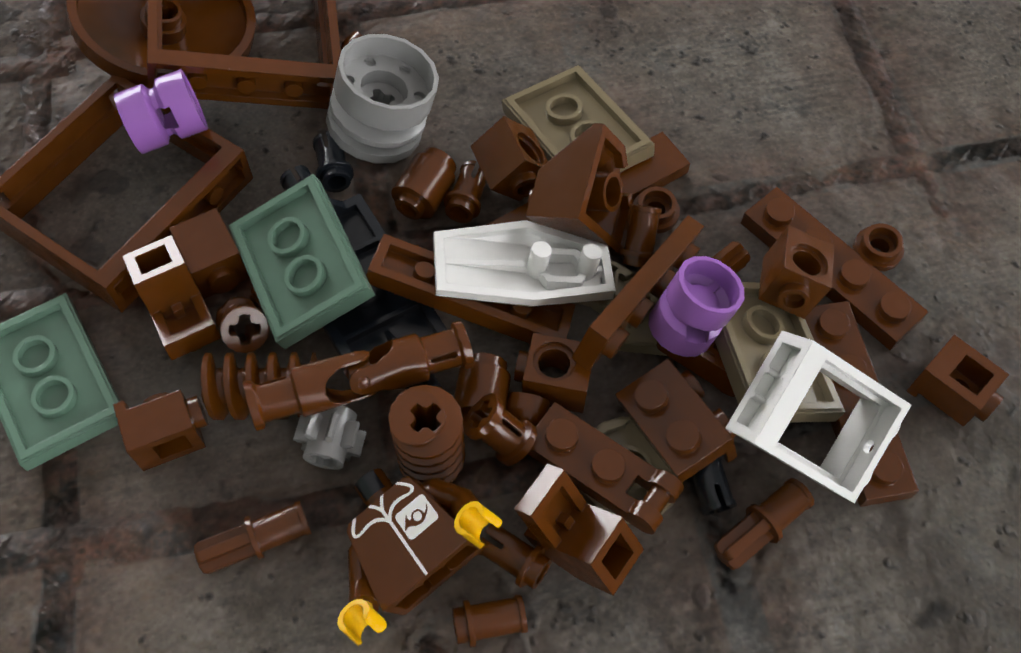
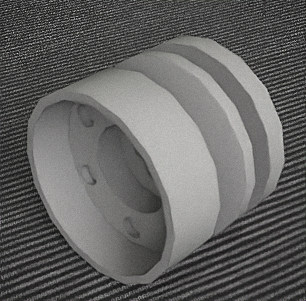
[326,34,439,164]

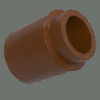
[391,147,457,220]
[454,352,511,422]

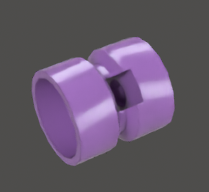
[114,69,208,154]
[648,256,745,357]

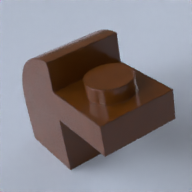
[122,235,221,361]
[514,463,644,596]

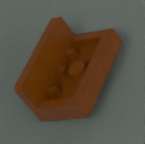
[615,359,737,482]

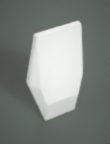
[433,220,616,307]

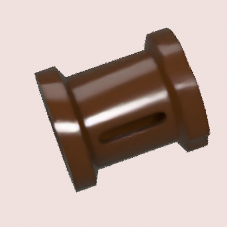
[215,297,269,353]
[463,393,537,466]

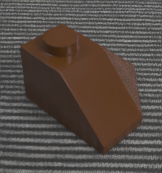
[526,123,633,257]

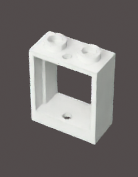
[725,331,912,504]

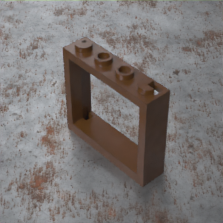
[147,0,341,109]
[0,75,253,313]

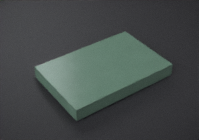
[228,174,375,349]
[0,293,120,471]

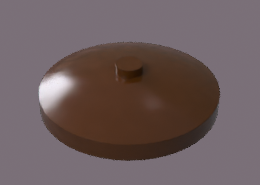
[66,0,256,87]

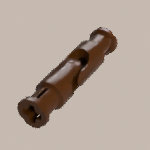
[242,320,474,431]

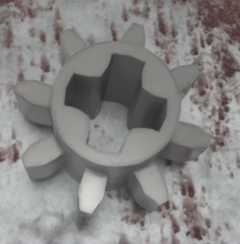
[293,405,367,470]

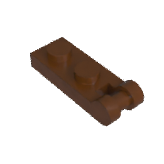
[528,402,684,535]

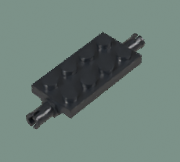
[280,165,447,399]

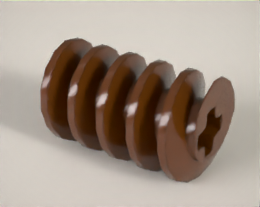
[200,352,317,420]
[388,385,466,483]

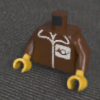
[337,468,503,646]

